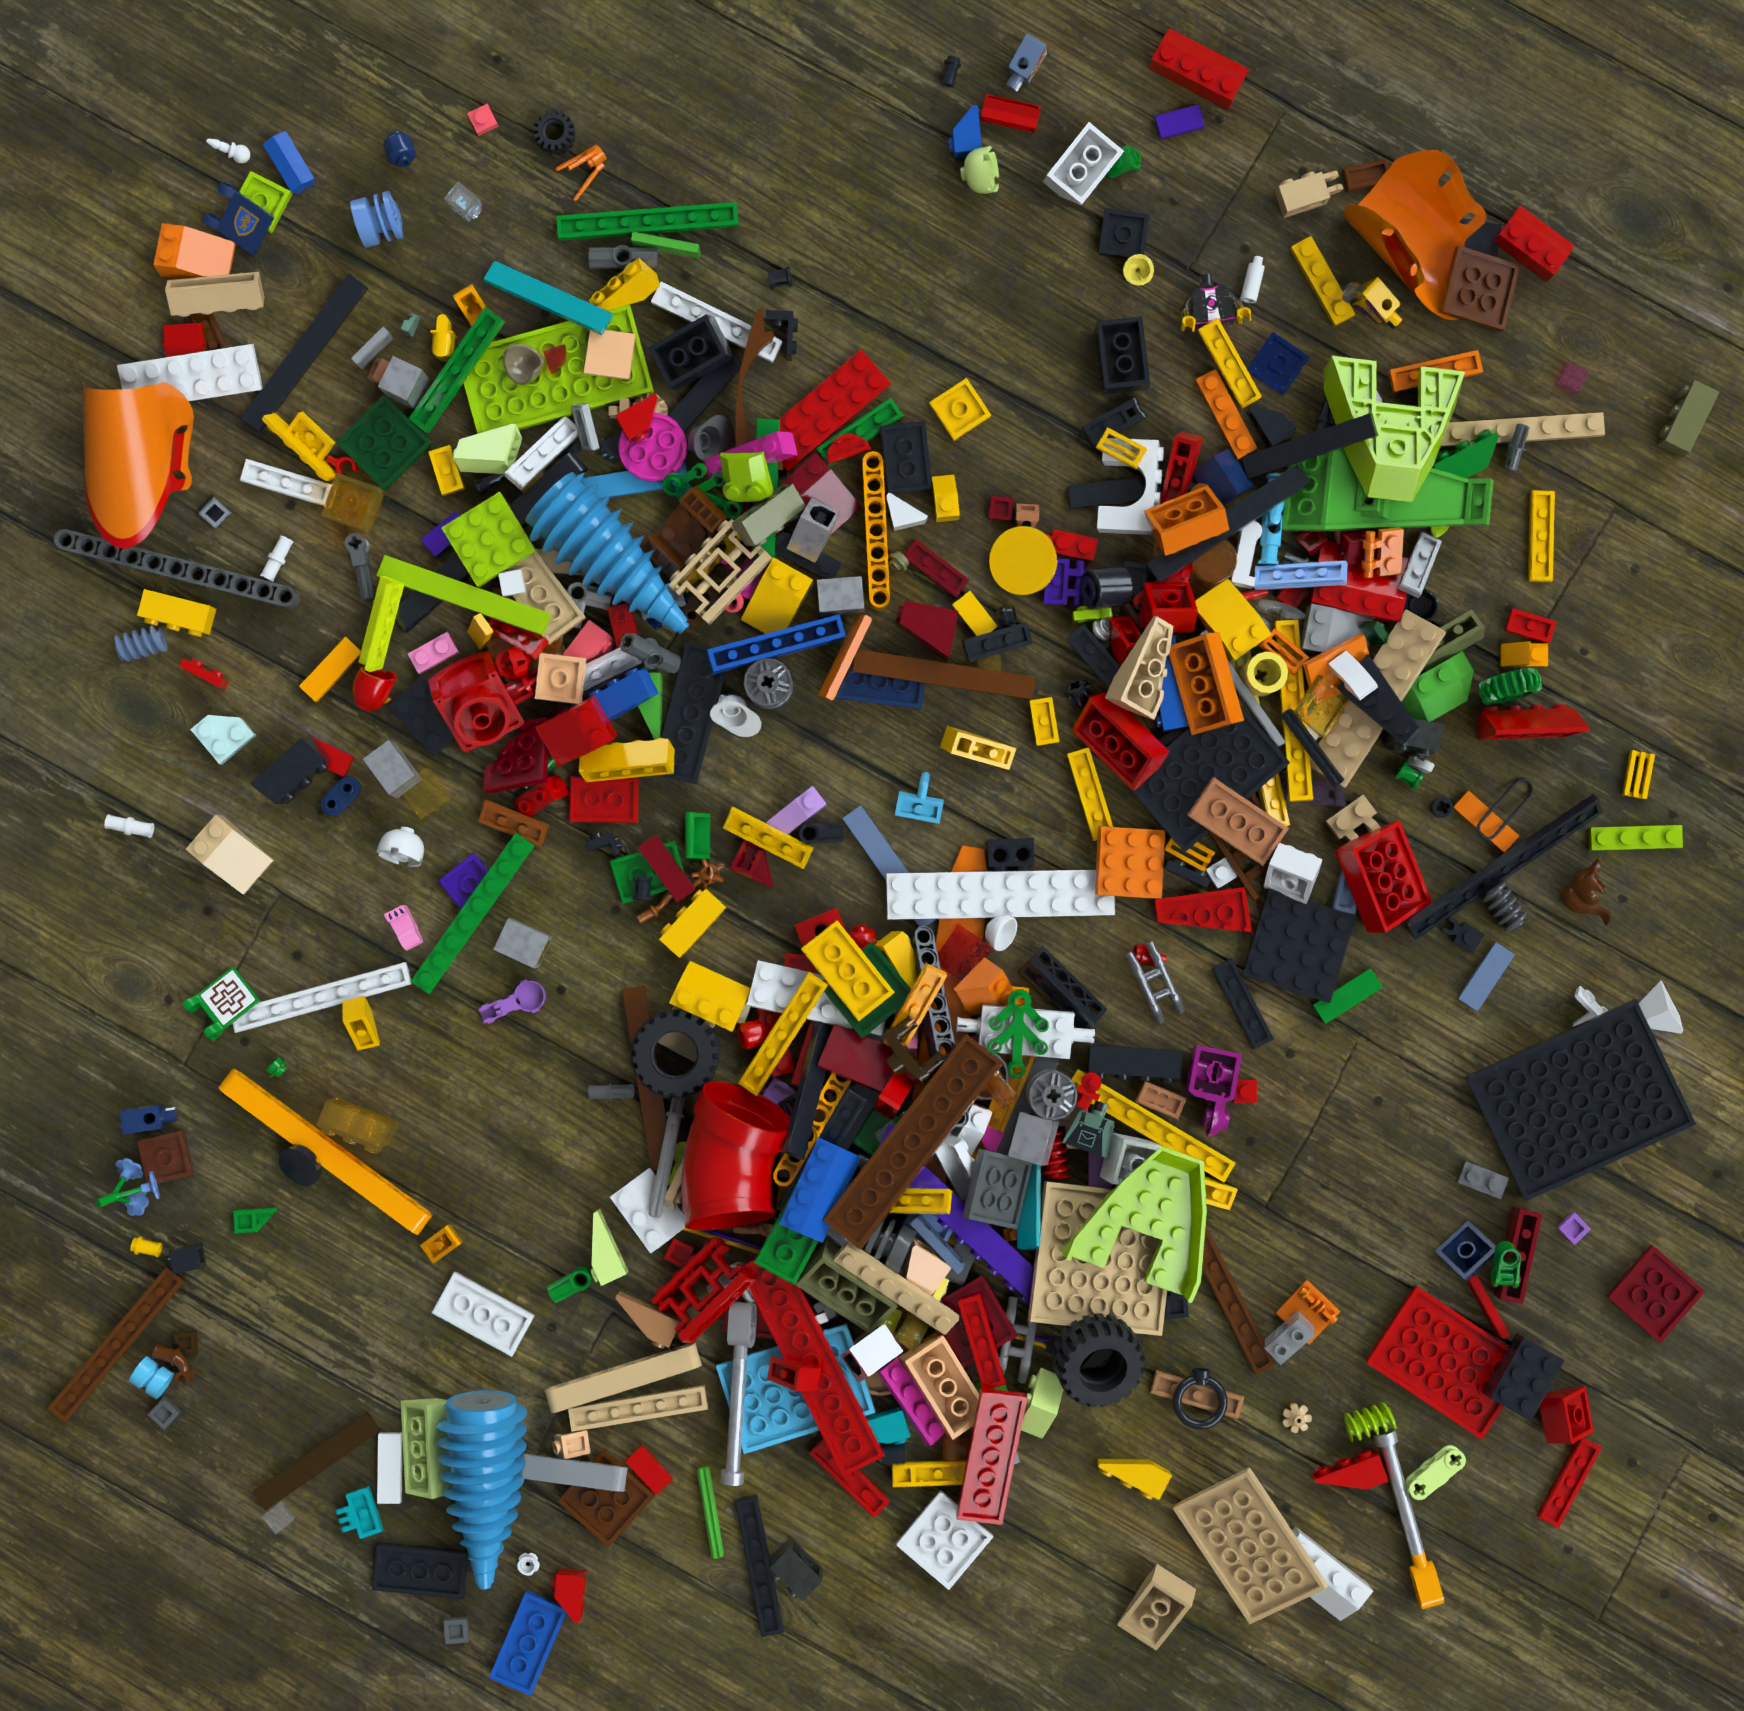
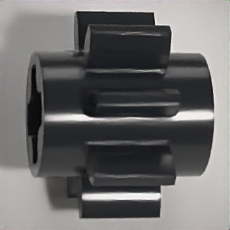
[1064,679,1094,707]

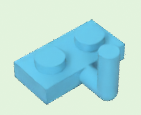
[895,772,944,824]

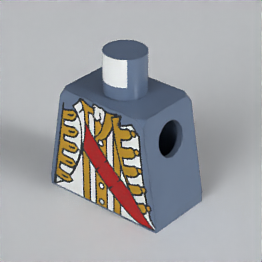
[1006,33,1047,92]

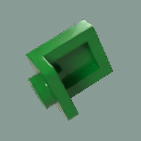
[1107,145,1141,178]

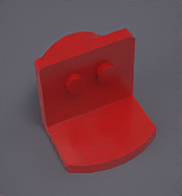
[428,651,524,752]

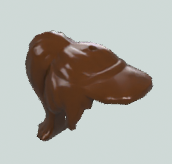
[1562,857,1611,925]

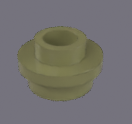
[888,551,909,573]

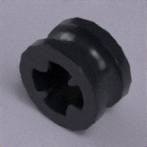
[1430,797,1453,818]

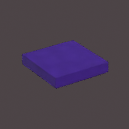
[438,853,489,909]

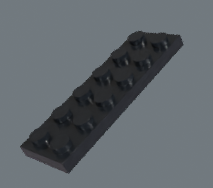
[660,642,727,785]

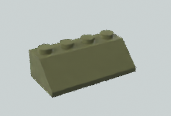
[796,1240,898,1334]

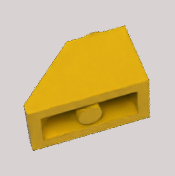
[932,475,960,522]
[342,996,380,1051]

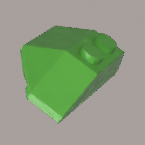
[1402,651,1474,722]

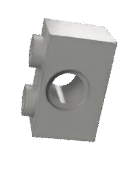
[1265,1310,1315,1365]

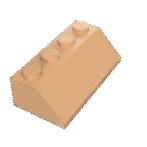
[899,1335,979,1439]

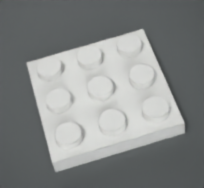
[896,1490,993,1590]

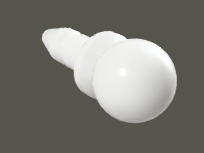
[206,139,250,163]

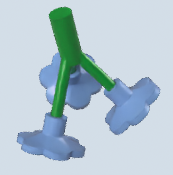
[96,1158,160,1216]

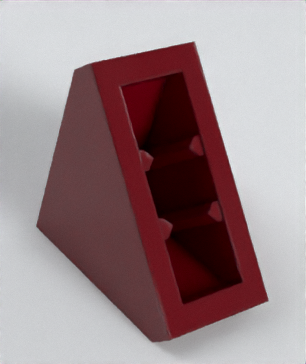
[730,839,774,888]

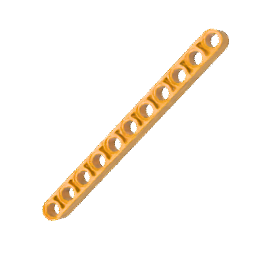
[218,1069,432,1235]

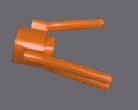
[555,144,607,201]

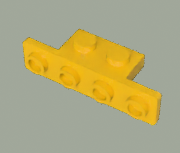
[262,412,339,481]

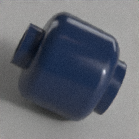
[383,131,416,168]

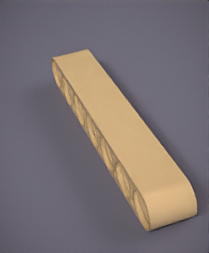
[544,1342,702,1413]

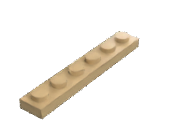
[833,1241,959,1335]
[568,1385,708,1432]

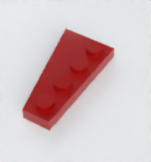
[1154,887,1252,932]

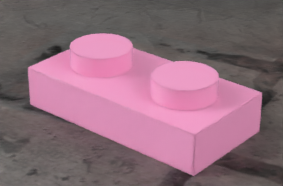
[408,632,460,674]

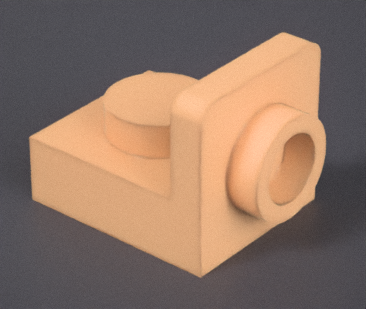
[552,1430,591,1460]

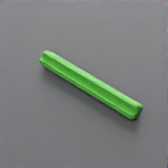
[697,1467,724,1559]

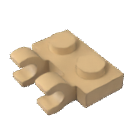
[1325,794,1380,842]

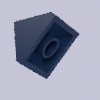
[1192,449,1254,506]
[1435,1221,1496,1281]

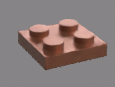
[137,1130,194,1184]

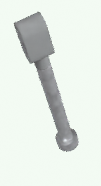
[721,1301,757,1486]

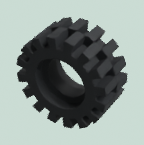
[533,109,576,155]

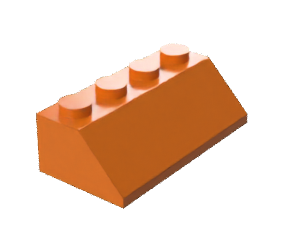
[1169,632,1244,735]

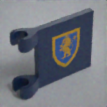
[202,182,275,256]

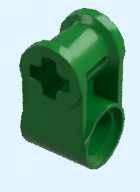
[1491,1241,1521,1288]

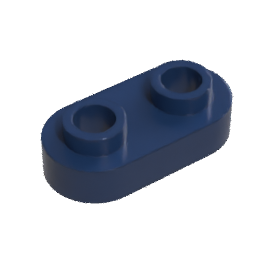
[321,777,361,816]

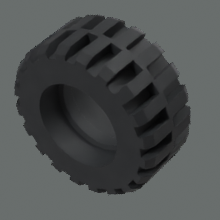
[630,1010,720,1099]
[1052,1313,1145,1407]

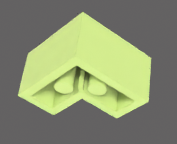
[1021,1368,1064,1439]

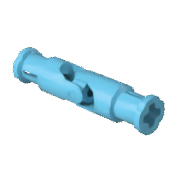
[1258,473,1285,566]

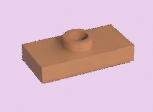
[1135,1081,1187,1119]

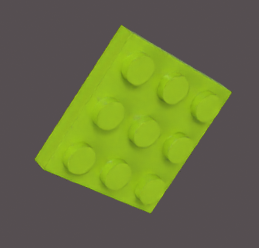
[442,492,537,587]

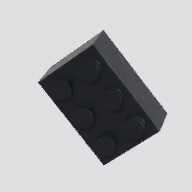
[649,314,735,390]
[1094,316,1150,395]
[1483,1333,1565,1421]

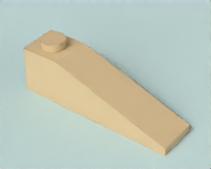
[1105,616,1173,720]

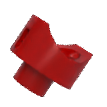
[495,646,531,679]

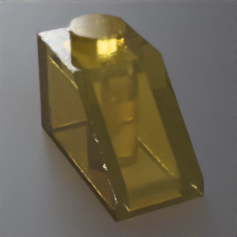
[895,1311,929,1352]

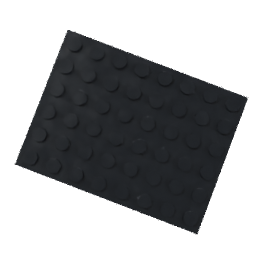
[1465,999,1696,1201]

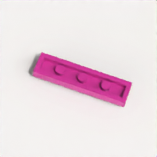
[877,1357,945,1446]

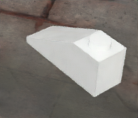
[939,1103,992,1165]

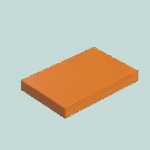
[1303,633,1370,704]

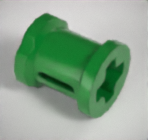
[1394,761,1425,790]

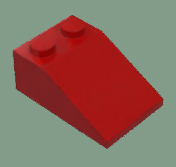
[535,695,618,767]

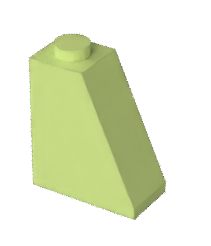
[453,424,522,474]

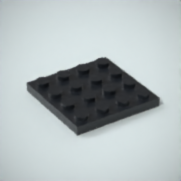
[1241,889,1356,1003]

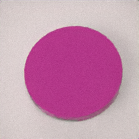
[619,413,687,482]

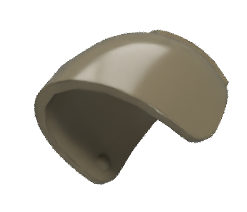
[503,344,544,385]

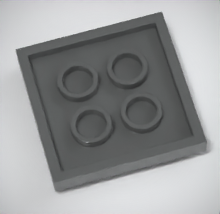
[962,1149,1033,1229]

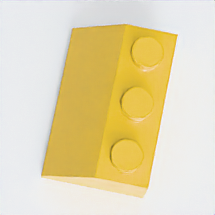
[669,961,751,1032]

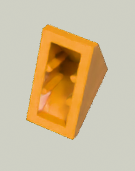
[453,284,486,327]

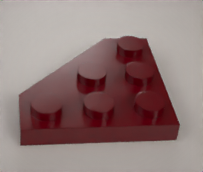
[483,717,549,794]

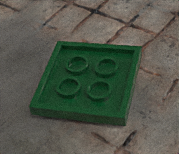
[336,395,433,492]
[823,942,911,1039]

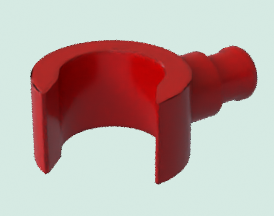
[326,455,358,478]

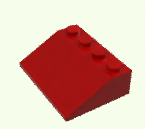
[1307,540,1409,625]
[1477,704,1589,740]
[1335,820,1432,933]

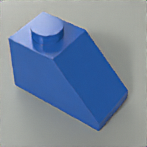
[948,105,982,159]

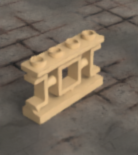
[668,519,772,625]

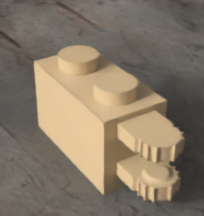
[1275,170,1343,218]

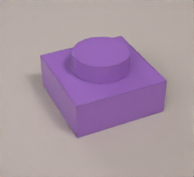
[1556,1211,1591,1245]

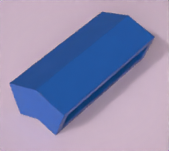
[263,131,315,194]

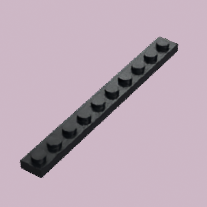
[1405,794,1603,940]

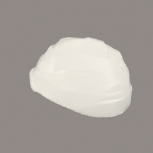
[985,915,1017,951]

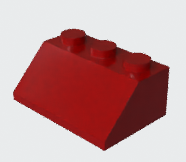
[1493,206,1574,282]

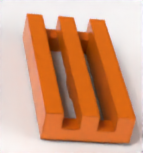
[1259,628,1309,676]

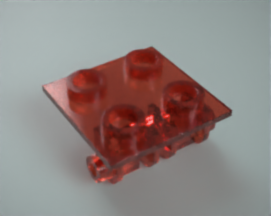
[938,924,993,981]

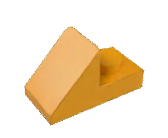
[1500,641,1548,667]
[420,1224,463,1264]

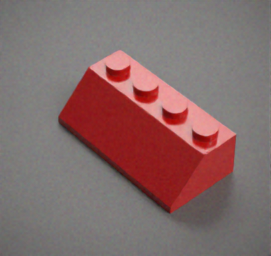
[1149,28,1249,110]
[1072,691,1169,791]

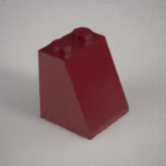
[896,600,959,661]

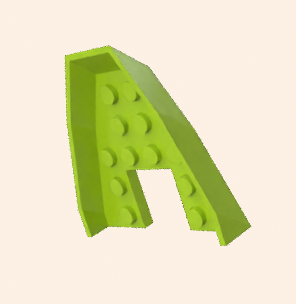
[1324,356,1465,502]
[1060,1146,1207,1303]

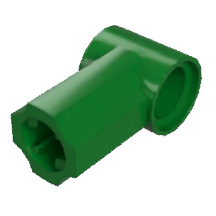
[546,1266,593,1304]

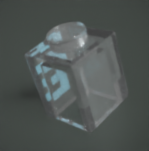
[444,181,483,222]

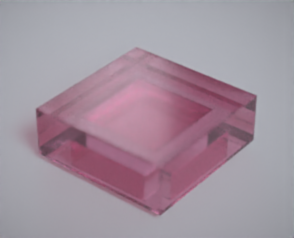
[1556,362,1588,394]

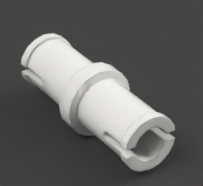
[260,535,293,582]
[104,814,154,838]

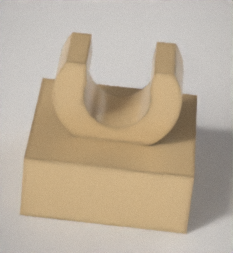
[609,399,631,419]

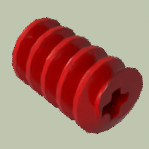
[1041,1130,1069,1179]

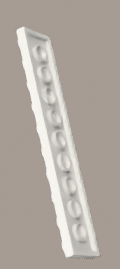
[886,870,1115,920]

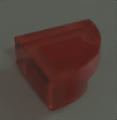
[543,344,567,374]

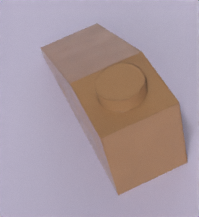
[615,1291,681,1348]

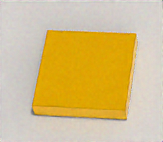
[929,378,992,442]

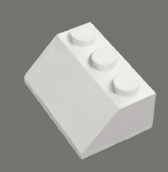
[1043,122,1124,205]
[610,1168,685,1253]

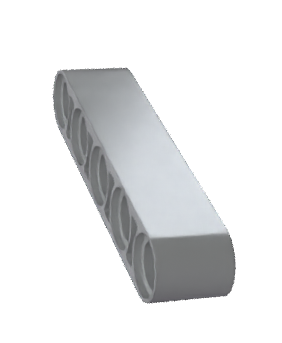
[519,1454,628,1492]

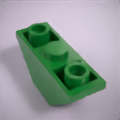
[1433,429,1499,478]

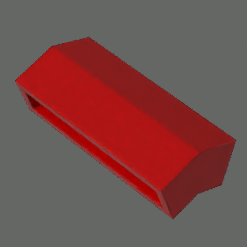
[980,94,1041,133]

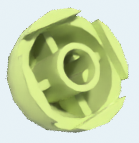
[961,146,999,194]

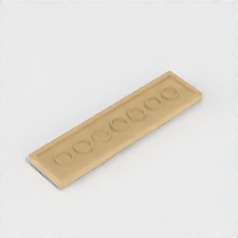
[1310,610,1446,788]

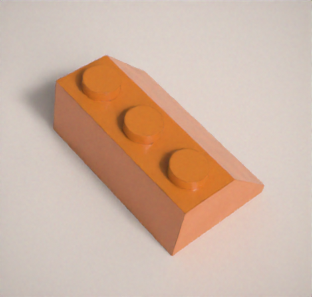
[1144,485,1229,556]

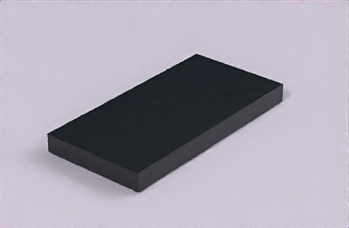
[372,1542,469,1599]

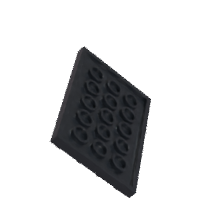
[1125,705,1290,852]

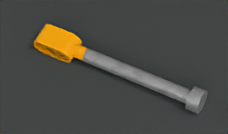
[1373,1428,1444,1610]

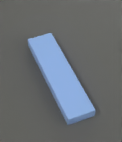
[1254,561,1348,590]

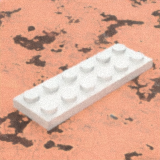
[117,344,263,401]
[747,960,885,1037]

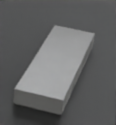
[1398,531,1442,598]

